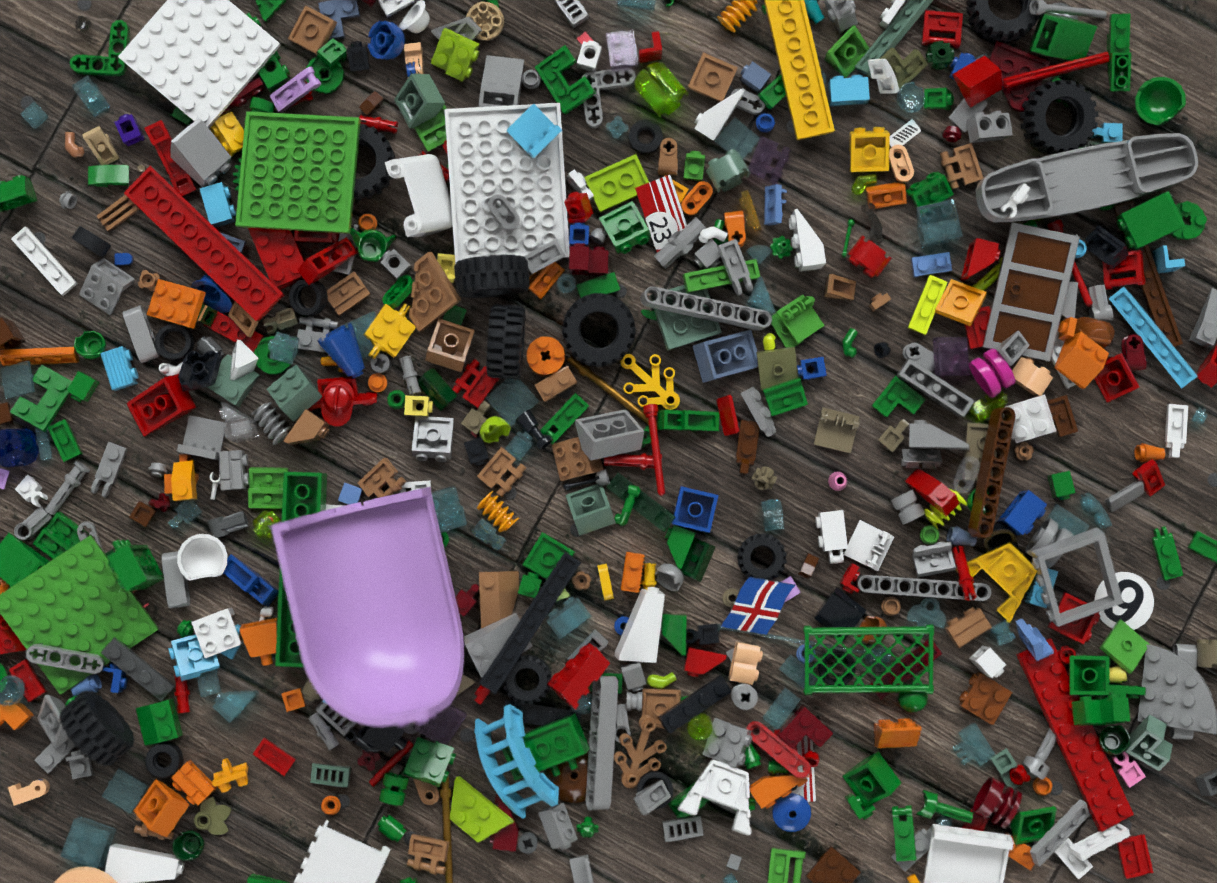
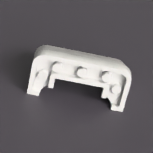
[385,154,453,237]

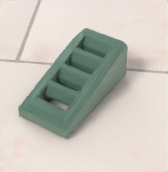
[310,763,351,788]

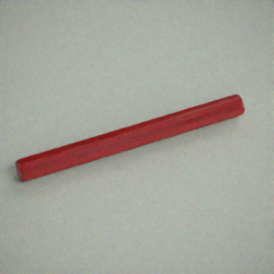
[1003,52,1110,89]

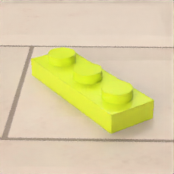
[907,275,948,335]

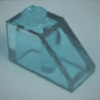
[213,690,259,723]

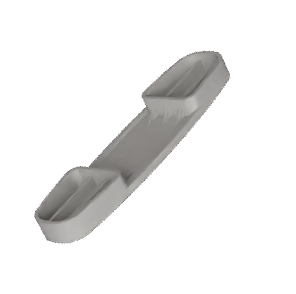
[976,133,1198,222]

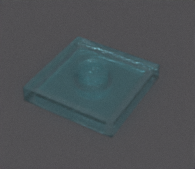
[485,378,539,427]

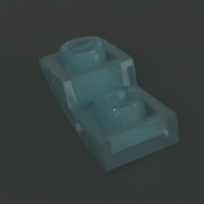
[1080,493,1112,528]

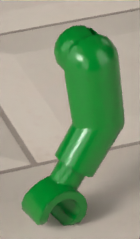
[614,485,641,526]

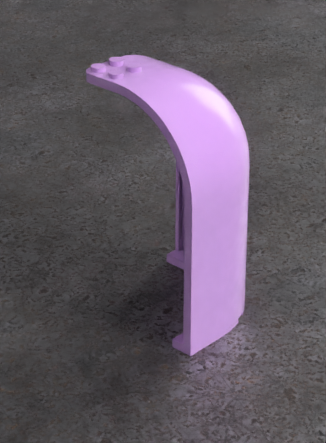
[271,487,464,727]

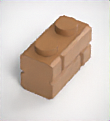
[534,366,578,403]
[945,607,992,648]

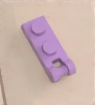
[270,67,321,112]

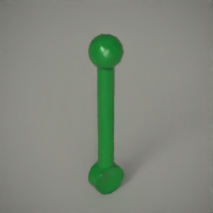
[841,219,855,258]

